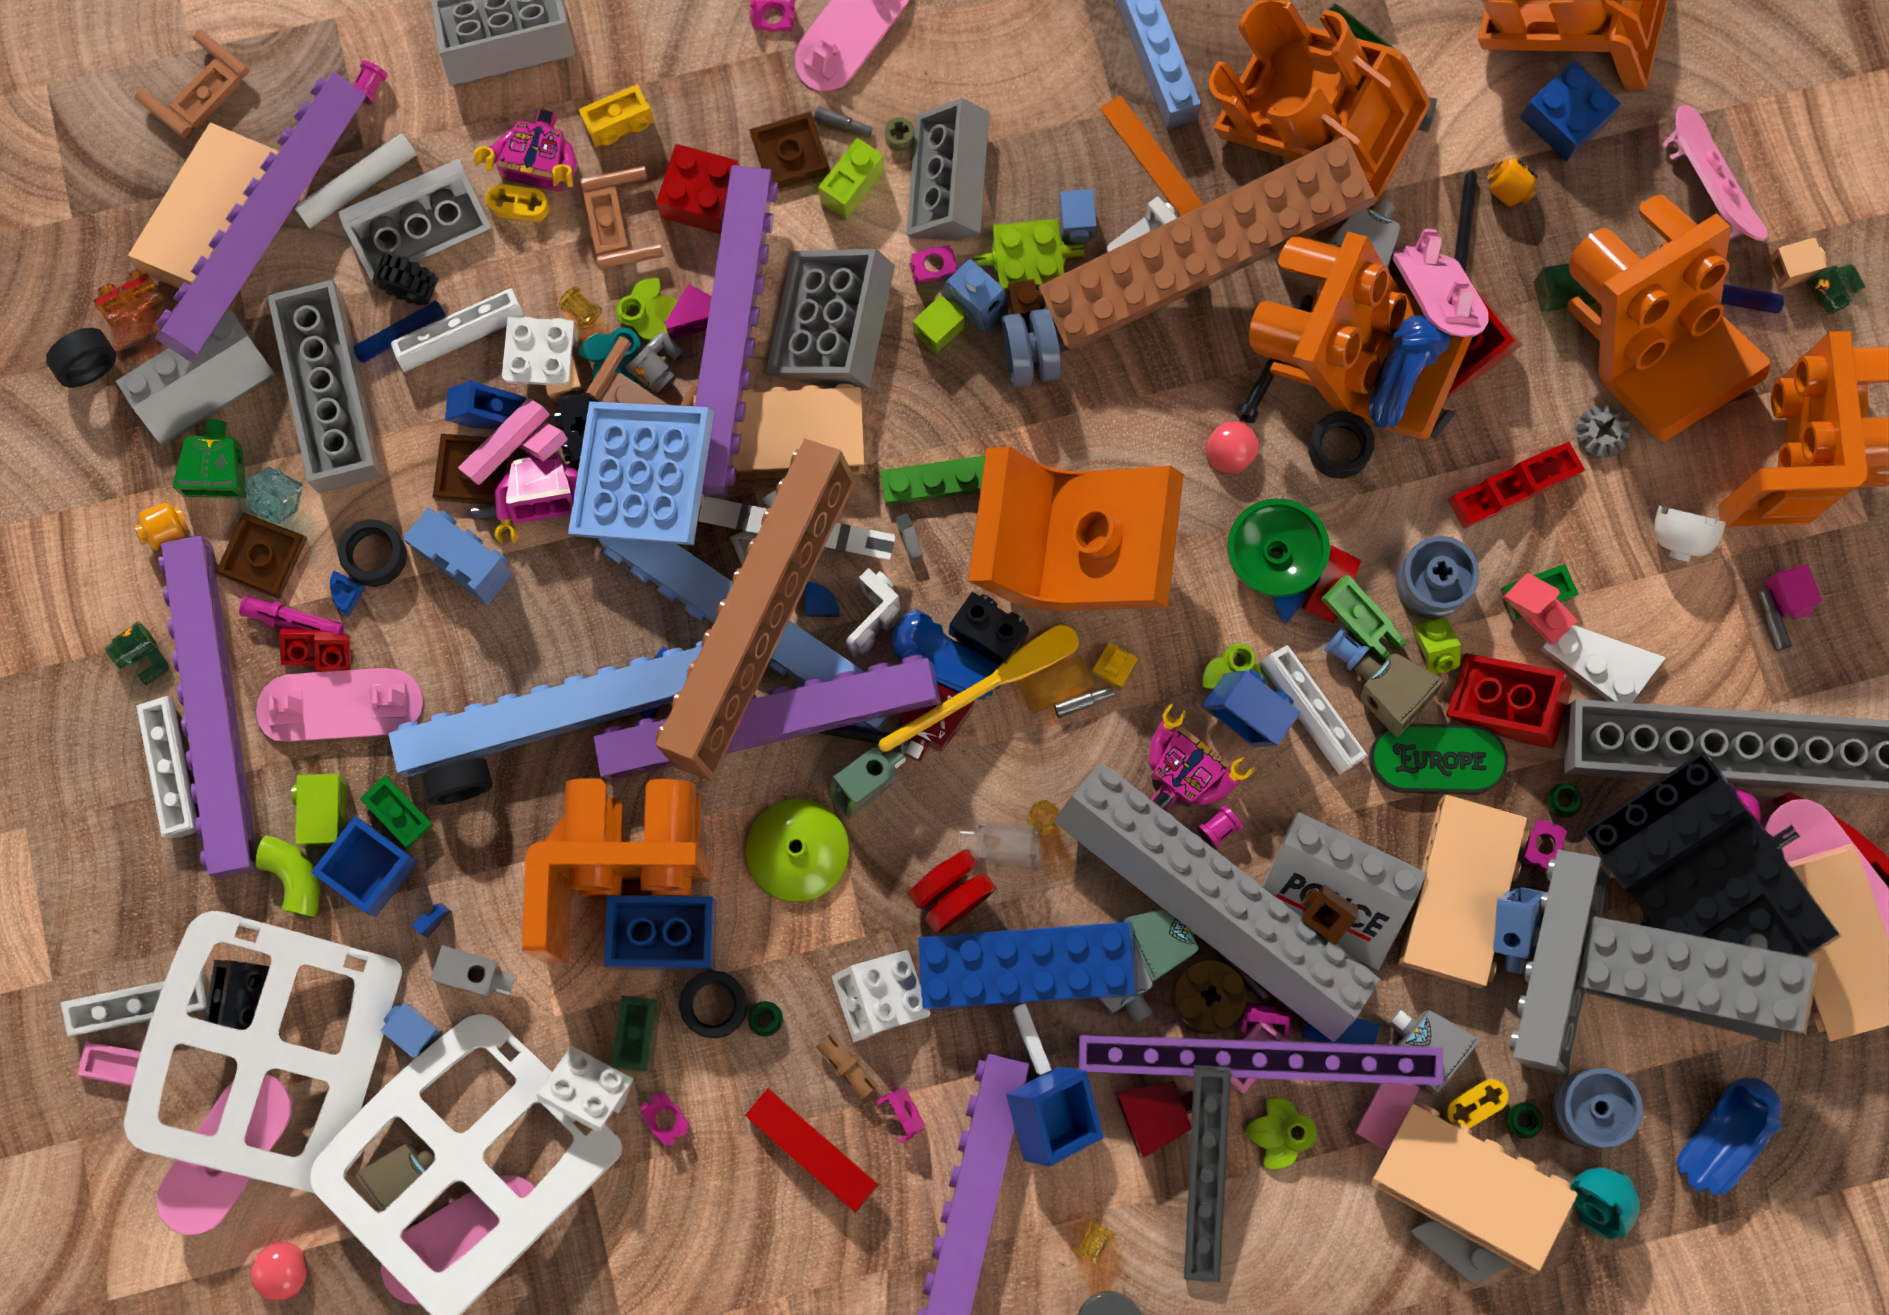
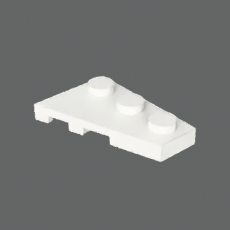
[1540,625,1666,703]

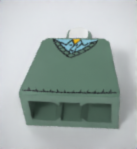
[828,747,906,820]
[1122,909,1199,982]

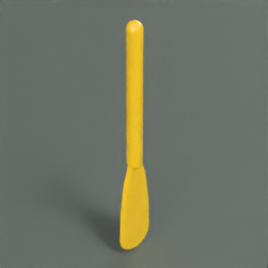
[879,624,1079,752]

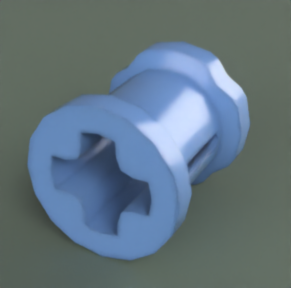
[1324,627,1369,671]

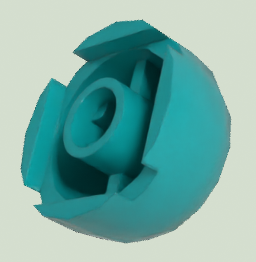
[1570,1167,1640,1240]

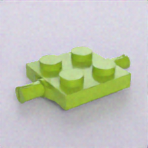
[973,218,1085,292]

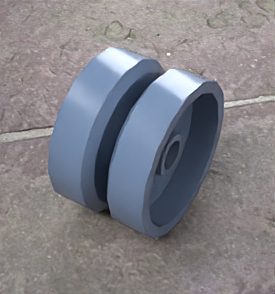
[1001,308,1061,388]
[1396,535,1480,619]
[1552,1068,1643,1148]

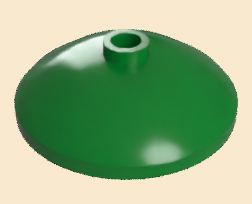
[1227,498,1330,597]

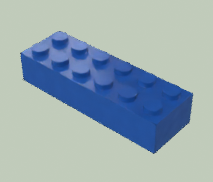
[918,922,1139,1011]

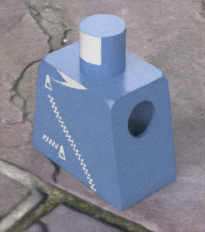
[941,259,1009,335]
[1493,886,1548,974]

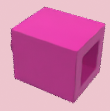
[1765,564,1823,620]

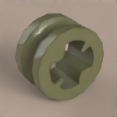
[885,117,914,151]

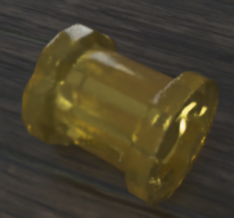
[557,286,602,330]
[1027,800,1059,836]
[1072,1220,1117,1267]

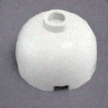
[1654,505,1726,562]

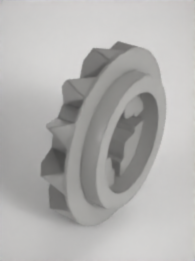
[1576,405,1631,457]

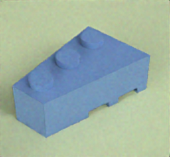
[403,507,513,606]

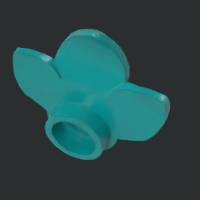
[578,328,640,383]

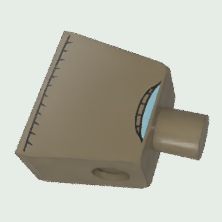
[1355,654,1444,738]
[354,1144,435,1212]

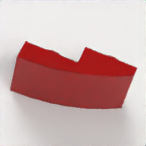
[1302,545,1361,624]
[279,629,351,671]

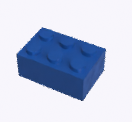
[604,895,717,971]

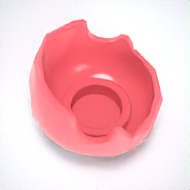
[1206,420,1259,475]
[251,1241,308,1301]

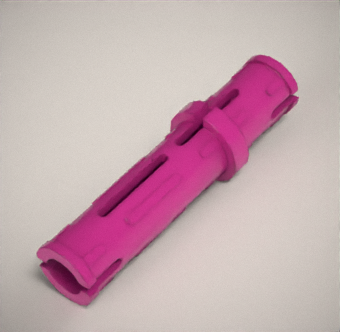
[239,595,345,635]

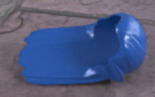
[1368,316,1452,428]
[892,609,1001,700]
[1676,1077,1783,1196]

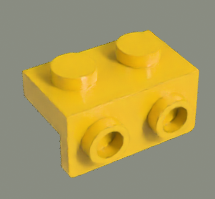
[578,84,655,148]

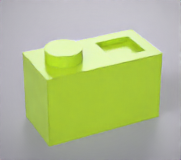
[818,138,885,221]
[291,774,347,848]

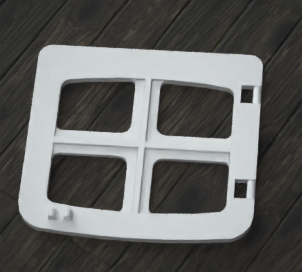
[124,911,402,1194]
[310,1014,622,1315]

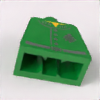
[173,419,247,498]

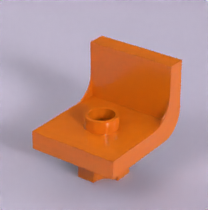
[968,446,1184,611]

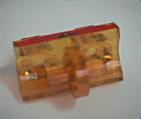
[93,270,165,326]

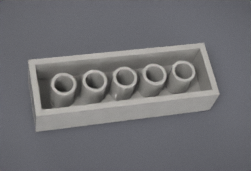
[267,279,383,493]
[1510,849,1611,1077]
[1578,916,1819,1034]

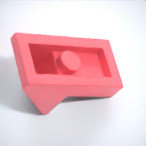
[1503,573,1578,645]

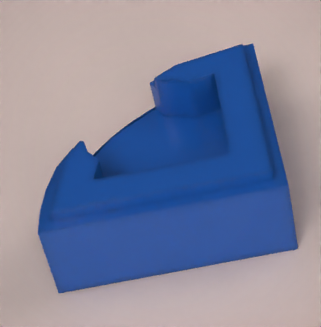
[330,570,366,617]
[805,582,840,617]
[1273,592,1307,624]
[412,903,451,938]

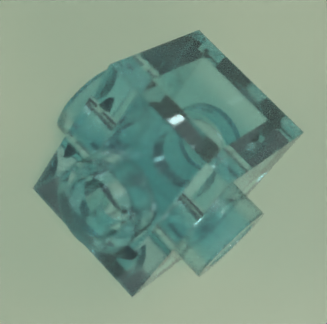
[244,466,303,525]

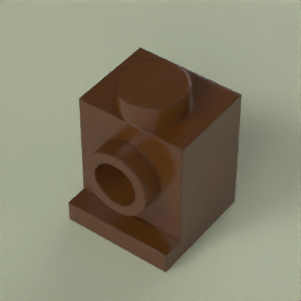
[1007,279,1045,326]
[1301,885,1358,945]

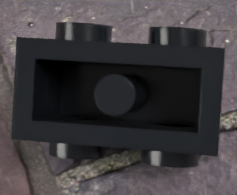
[948,591,1030,666]
[204,960,270,1030]

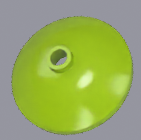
[746,799,849,902]

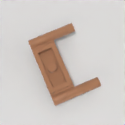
[135,29,249,138]
[580,166,664,270]
[586,336,698,406]

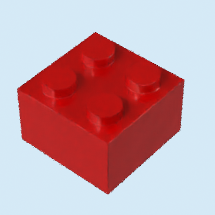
[656,144,739,234]

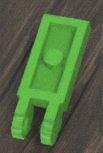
[1321,575,1407,663]

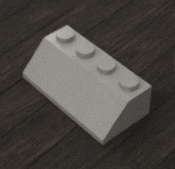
[906,98,989,241]
[339,159,491,281]
[116,310,276,446]

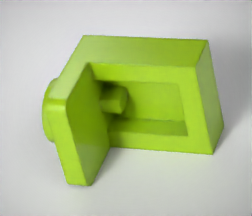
[1414,617,1461,674]

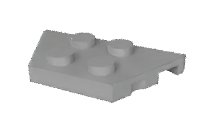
[1409,1219,1514,1283]

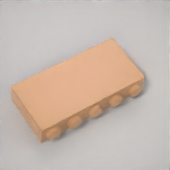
[128,123,278,288]
[693,384,865,480]
[1397,795,1529,989]
[1788,843,1889,1041]
[1371,1103,1578,1275]

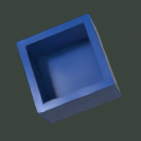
[1520,60,1621,162]
[1202,670,1301,747]
[311,816,419,918]
[1006,1066,1104,1167]

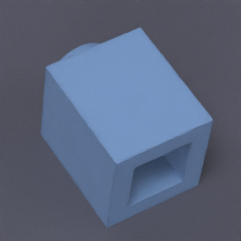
[1059,189,1097,244]
[380,1003,443,1058]

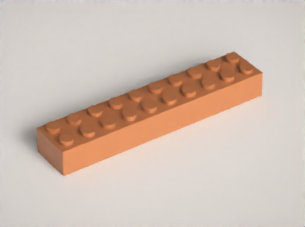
[1038,135,1376,351]
[655,438,856,782]

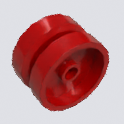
[907,849,997,934]

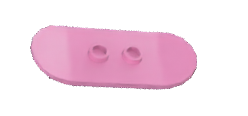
[795,0,910,91]
[1663,104,1768,241]
[1391,229,1489,337]
[256,668,423,742]
[1765,799,1889,938]
[156,1074,292,1235]
[381,1175,535,1304]

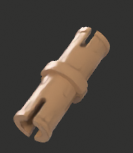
[815,1032,878,1100]

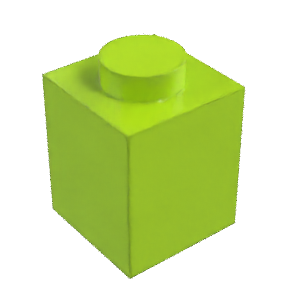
[913,295,965,354]

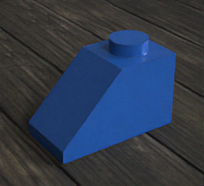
[445,380,526,429]

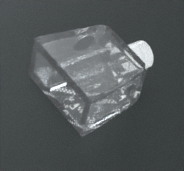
[958,822,1041,870]

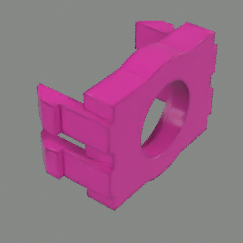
[749,0,796,32]
[910,245,958,285]
[1522,819,1567,873]
[1239,1003,1291,1038]
[877,1088,926,1143]
[639,1092,691,1147]

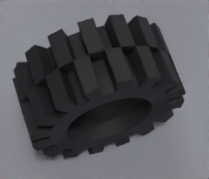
[372,254,438,306]

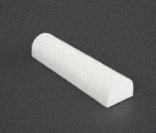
[294,134,417,229]
[391,288,525,372]
[1259,645,1368,776]
[136,696,197,838]
[60,973,210,1037]

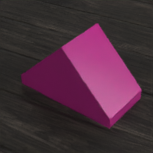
[665,284,712,339]

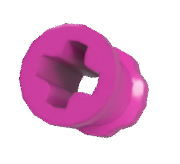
[353,60,388,104]
[1197,804,1243,850]

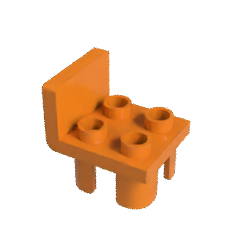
[1209,0,1431,210]
[1478,0,1669,90]
[1568,194,1770,441]
[1249,232,1472,440]
[1718,331,1889,527]
[522,779,710,963]

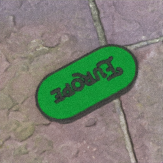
[1369,724,1508,795]

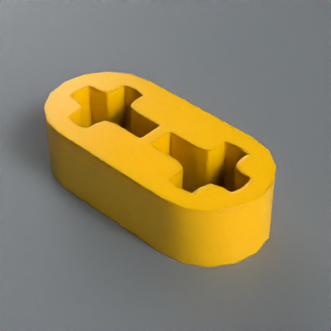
[486,184,549,222]
[1444,1079,1509,1128]

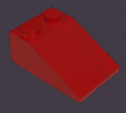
[1447,290,1522,398]
[1446,653,1572,749]

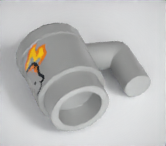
[625,332,684,394]

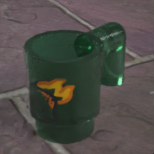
[1806,264,1866,315]
[105,621,169,685]

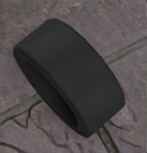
[46,327,117,388]
[1308,411,1375,479]
[338,519,407,587]
[422,758,493,805]
[679,970,748,1039]

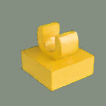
[1092,642,1139,689]

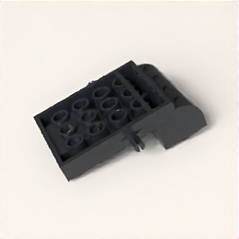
[1583,751,1842,958]

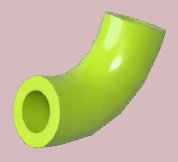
[256,835,320,918]

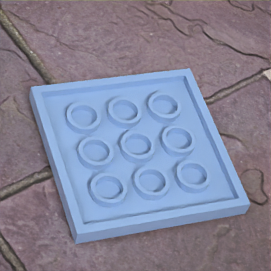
[568,402,714,545]

